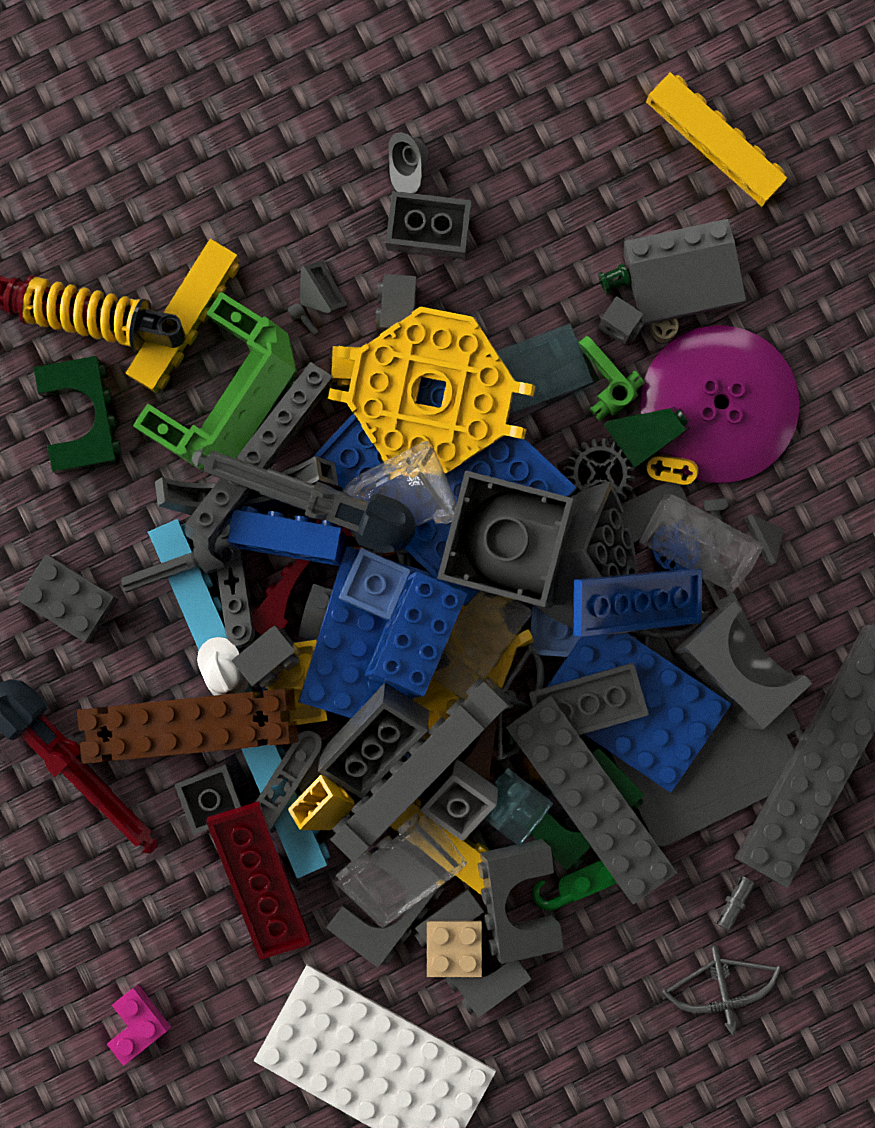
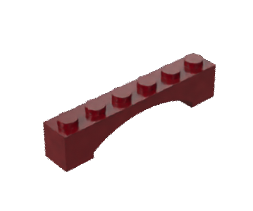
[252,525,357,635]

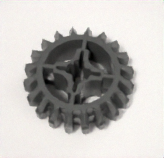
[564,438,636,501]

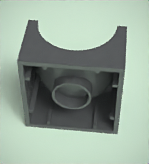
[437,470,580,607]
[673,601,812,730]

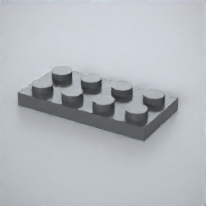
[529,662,649,735]

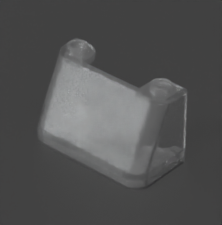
[342,441,457,555]

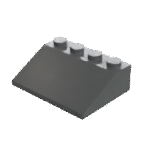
[623,219,746,325]

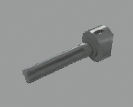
[121,540,226,593]

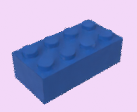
[227,506,346,566]

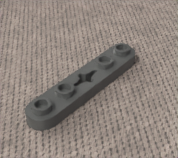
[214,520,255,648]
[256,731,322,830]

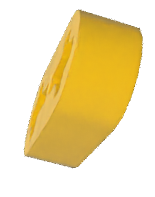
[647,454,698,485]

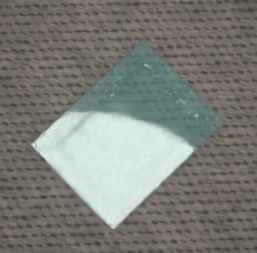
[496,323,593,413]

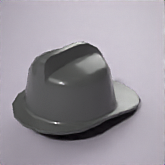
[389,132,429,194]

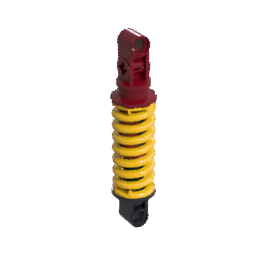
[0,275,186,350]

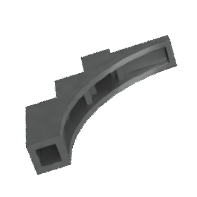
[155,456,339,515]

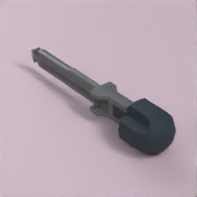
[191,449,416,553]

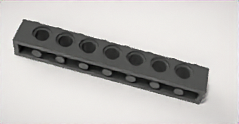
[185,362,333,550]

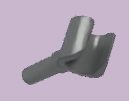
[288,304,319,336]

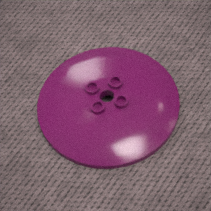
[640,325,799,483]

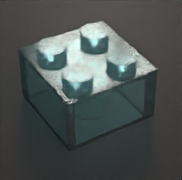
[484,768,553,846]

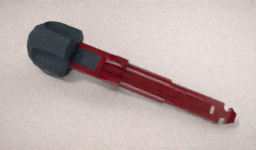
[0,679,158,854]

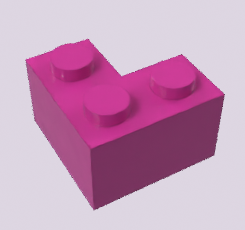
[107,984,171,1066]

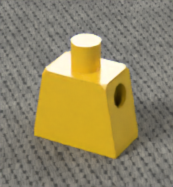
[288,775,355,830]

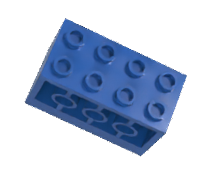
[364,571,467,698]

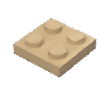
[427,921,482,977]

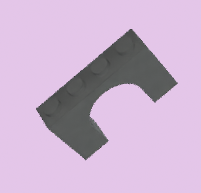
[478,839,563,964]
[326,840,445,968]
[414,888,531,1018]

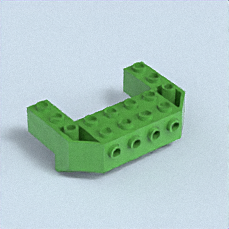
[133,292,298,473]

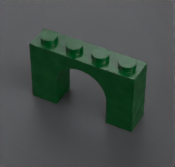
[33,356,122,475]
[521,747,644,871]

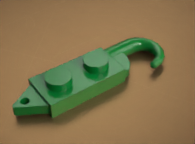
[532,860,617,911]

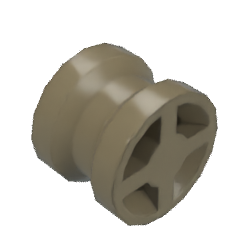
[650,318,678,343]

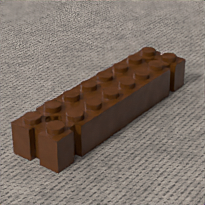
[77,688,299,764]

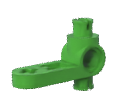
[578,336,645,422]

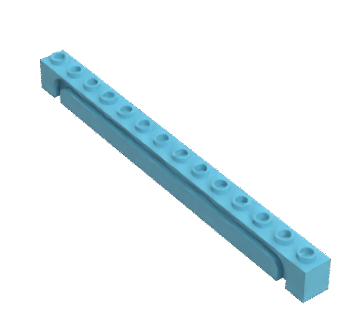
[148,519,331,878]

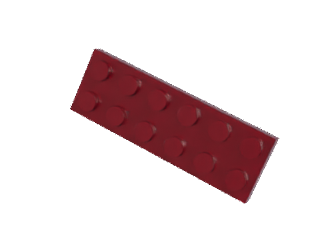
[206,801,311,960]

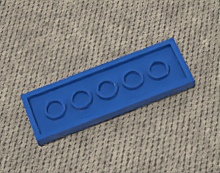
[574,568,702,637]

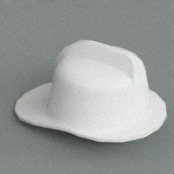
[197,637,248,696]

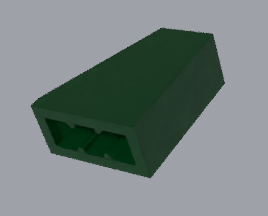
[603,407,690,468]

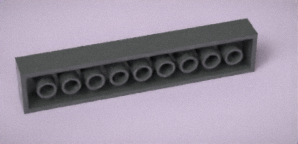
[734,624,875,888]

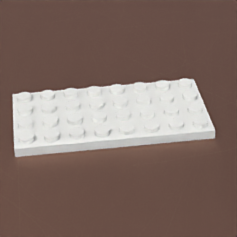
[254,964,496,1128]

